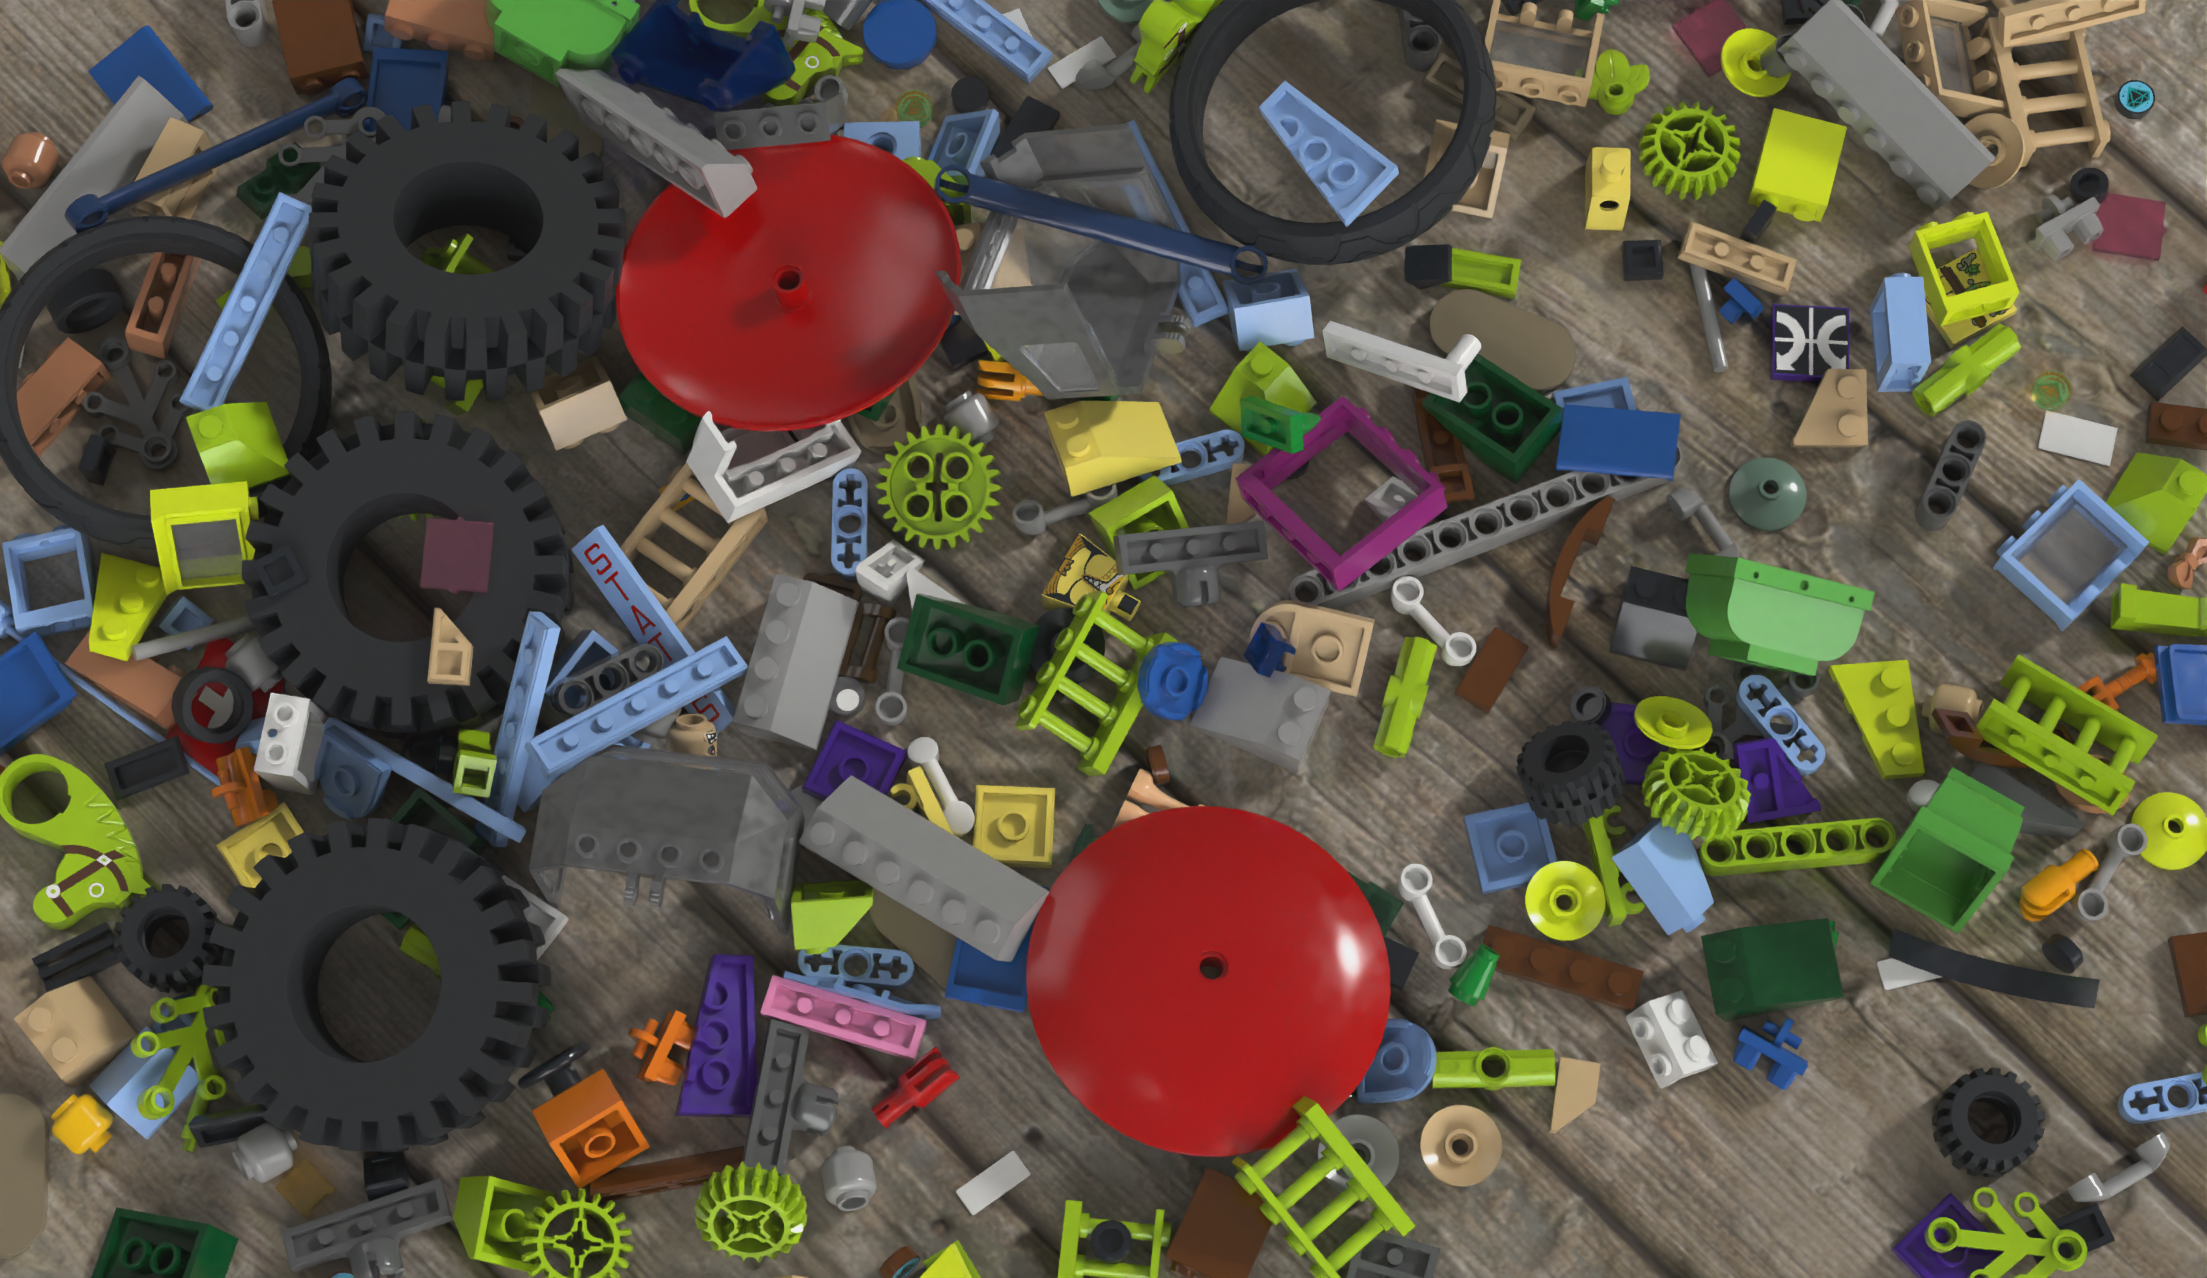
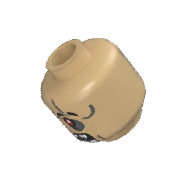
[666,714,718,769]

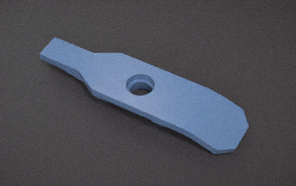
[783,971,941,1019]

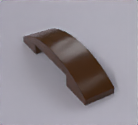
[1411,386,1475,503]
[1546,496,1615,648]
[1931,708,2075,768]

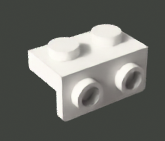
[1626,991,1718,1089]

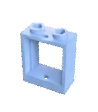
[1870,273,1931,392]
[2,525,97,638]

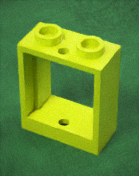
[1908,211,2020,327]

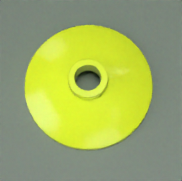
[1720,28,1791,97]
[1634,696,1713,749]
[2130,792,2207,870]
[1525,861,1606,941]

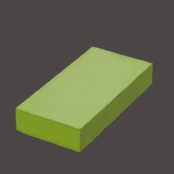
[1440,248,1522,299]

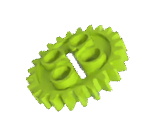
[876,424,1003,550]

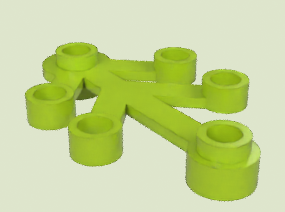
[131,984,226,1120]
[1925,1187,2087,1278]

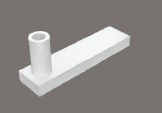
[1323,321,1481,403]

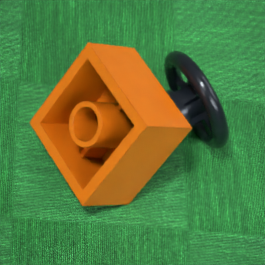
[518,1041,650,1189]

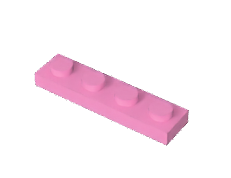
[760,975,927,1062]

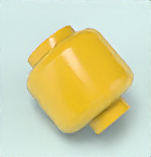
[50,1094,113,1155]

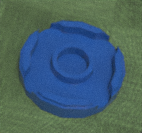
[863,0,937,70]
[1138,642,1208,720]

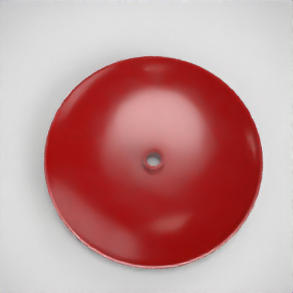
[616,135,962,431]
[1026,806,1391,1157]

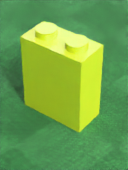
[1747,108,1847,222]

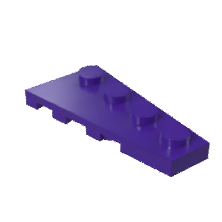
[675,954,757,1118]

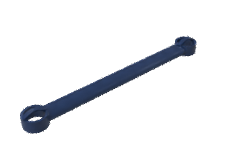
[64,78,368,233]
[934,165,1268,285]

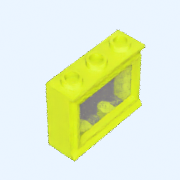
[150,481,260,595]

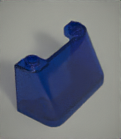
[611,0,796,112]

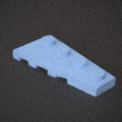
[1259,81,1399,227]

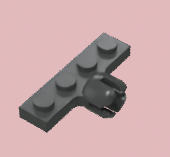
[1113,520,1268,608]
[742,1019,839,1176]
[282,1178,453,1278]

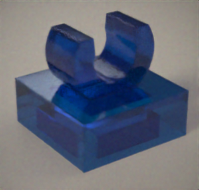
[1243,622,1297,678]

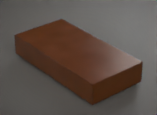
[1455,627,1529,714]
[2168,932,2207,1018]

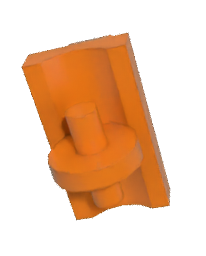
[210,747,279,827]
[628,1010,694,1086]

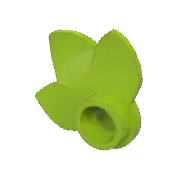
[1575,49,1650,115]

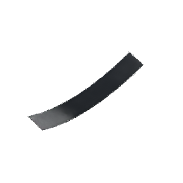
[1888,928,2100,1008]

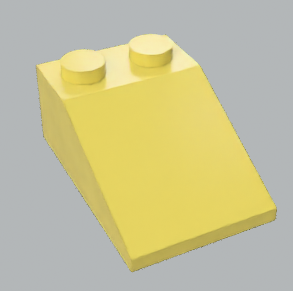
[1044,401,1182,497]

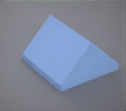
[928,109,1000,185]
[89,1026,199,1140]

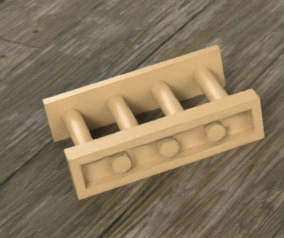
[1968,0,2146,48]
[1980,17,2111,167]
[620,462,768,633]

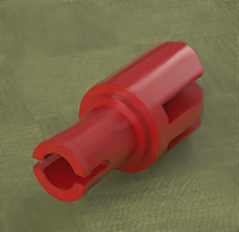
[870,1047,960,1129]

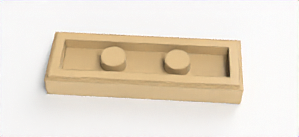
[1678,221,1797,297]

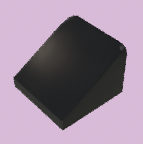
[1405,244,1452,290]
[363,1151,410,1202]

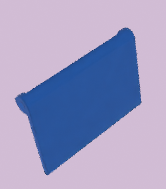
[88,25,213,123]
[1556,404,1681,481]

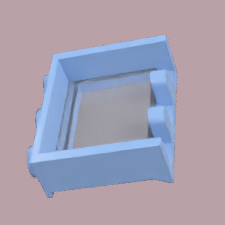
[1993,479,2149,632]

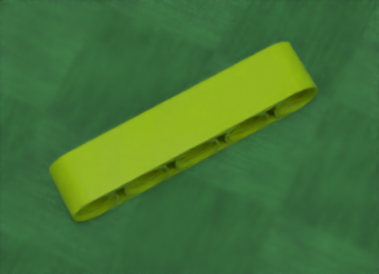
[1697,818,1896,877]

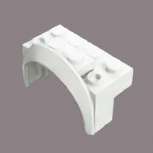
[686,411,861,523]

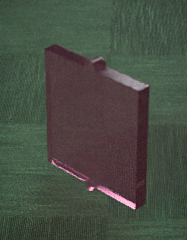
[1672,0,1747,78]
[2092,193,2167,261]
[420,517,494,594]

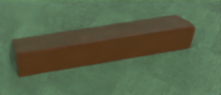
[590,1146,745,1204]

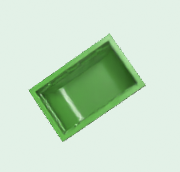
[485,0,640,88]
[1685,553,1874,676]
[1869,767,2025,934]

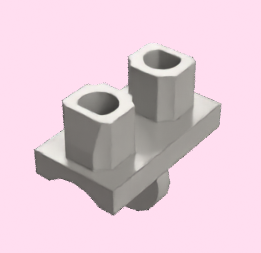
[764,0,826,48]
[2028,194,2104,261]

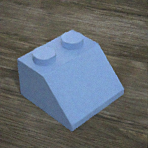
[1222,269,1314,352]

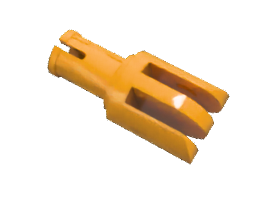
[976,360,1044,402]
[2019,848,2099,922]

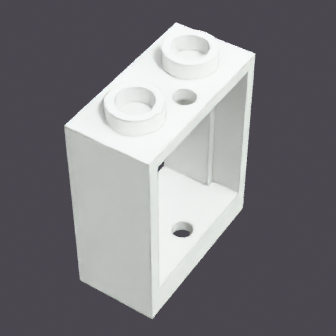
[254,693,329,795]

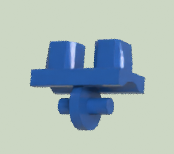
[1733,1017,1808,1090]

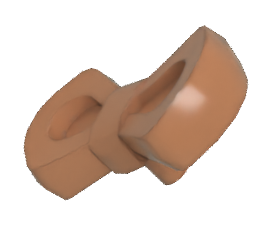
[2167,537,2207,589]

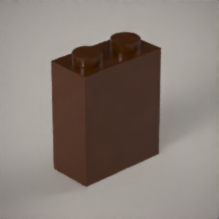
[272,0,370,95]
[1165,1167,1273,1278]

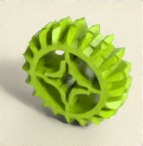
[1638,101,1741,201]
[1641,747,1751,842]
[695,1161,807,1263]
[520,1188,633,1278]

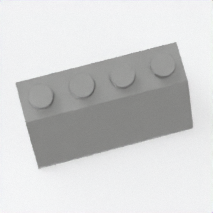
[733,574,859,751]

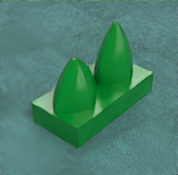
[1240,396,1321,454]

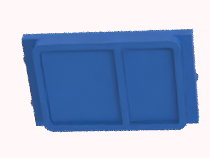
[364,47,449,132]
[0,632,78,756]
[2153,644,2207,725]
[945,886,1050,1013]

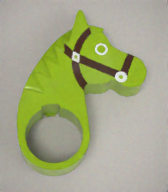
[689,0,863,106]
[1130,0,1223,94]
[0,754,151,930]

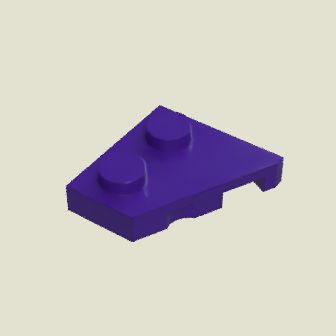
[1732,738,1821,823]

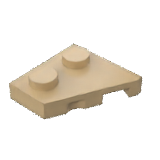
[1791,369,1868,447]

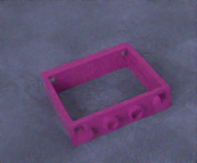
[1236,396,1448,592]

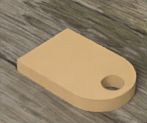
[1250,600,1375,697]

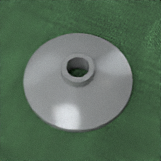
[1317,1114,1399,1193]

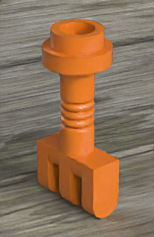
[2077,652,2157,711]

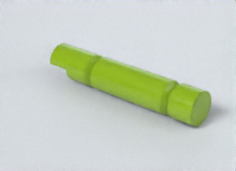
[180,1069,220,1152]

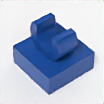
[1719,277,1765,325]

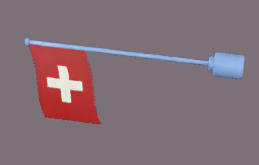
[0,599,285,786]

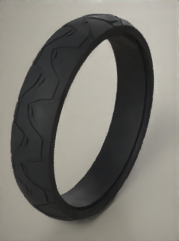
[1169,0,1497,265]
[0,215,332,550]

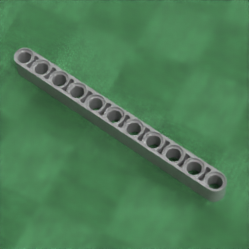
[1288,444,1682,609]

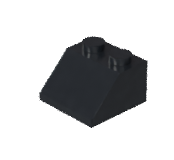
[1609,566,1697,671]

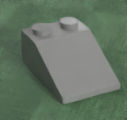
[1189,657,1331,773]

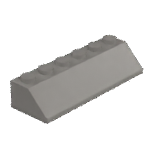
[1778,0,1996,211]
[555,68,758,219]
[0,76,188,280]
[799,776,1050,962]

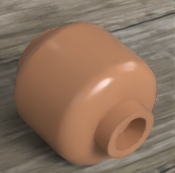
[2,132,59,189]

